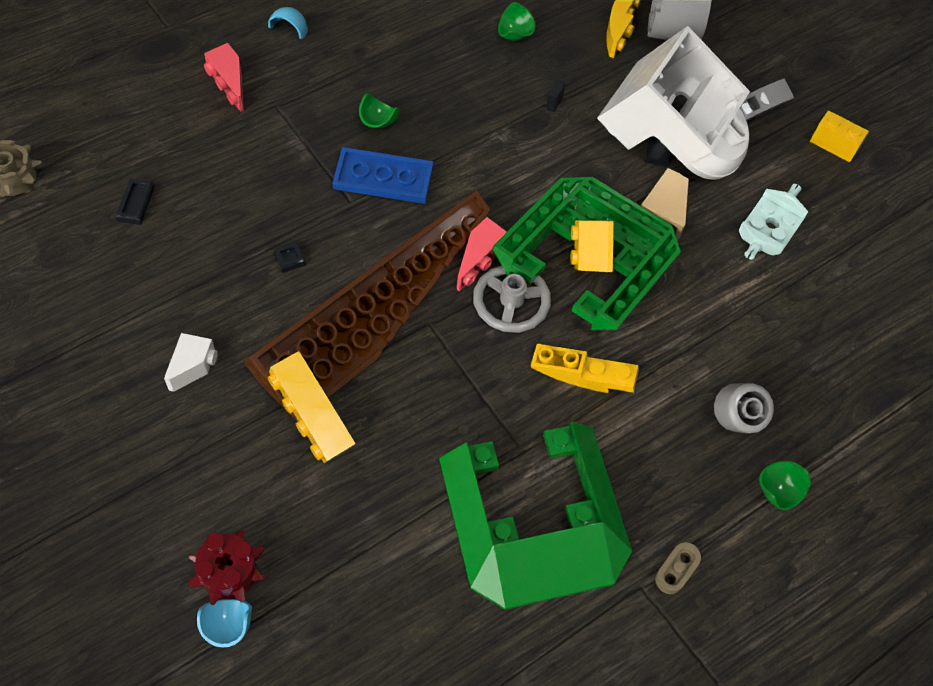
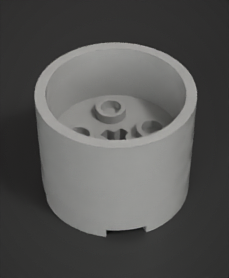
[647,0,712,40]

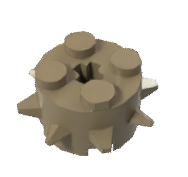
[0,140,42,197]

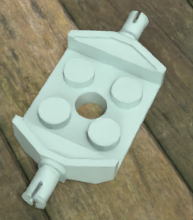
[739,184,808,260]

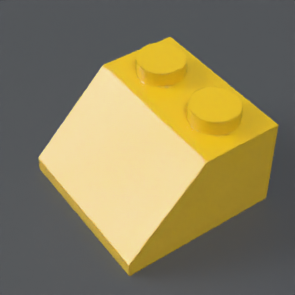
[810,110,869,162]
[570,220,613,272]

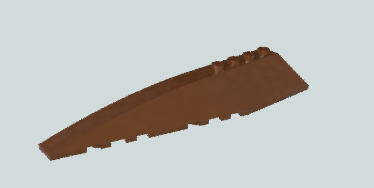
[243,190,490,421]

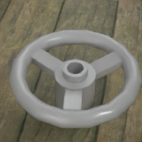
[473,266,551,333]

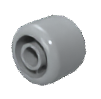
[714,383,774,433]

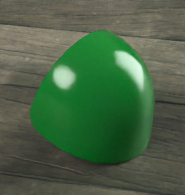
[498,2,536,41]
[359,93,401,128]
[759,461,811,510]

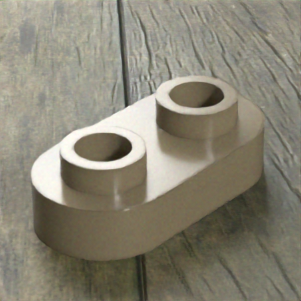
[655,542,701,594]

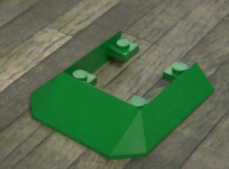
[493,177,681,330]
[439,421,632,610]

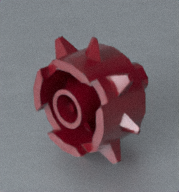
[188,530,265,605]

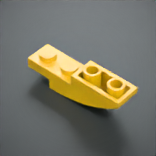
[606,0,642,58]
[531,344,639,393]

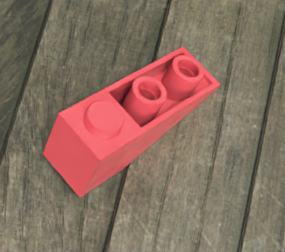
[204,43,244,112]
[457,217,506,291]

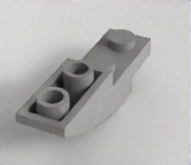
[740,79,794,121]

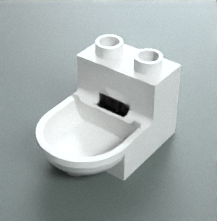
[597,26,750,180]

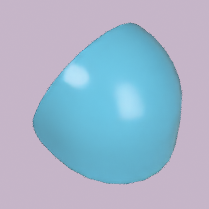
[268,7,308,39]
[197,599,252,648]

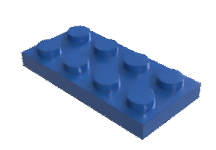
[332,147,433,204]

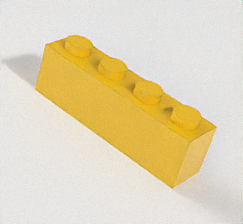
[268,351,356,463]

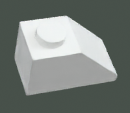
[164,333,217,391]

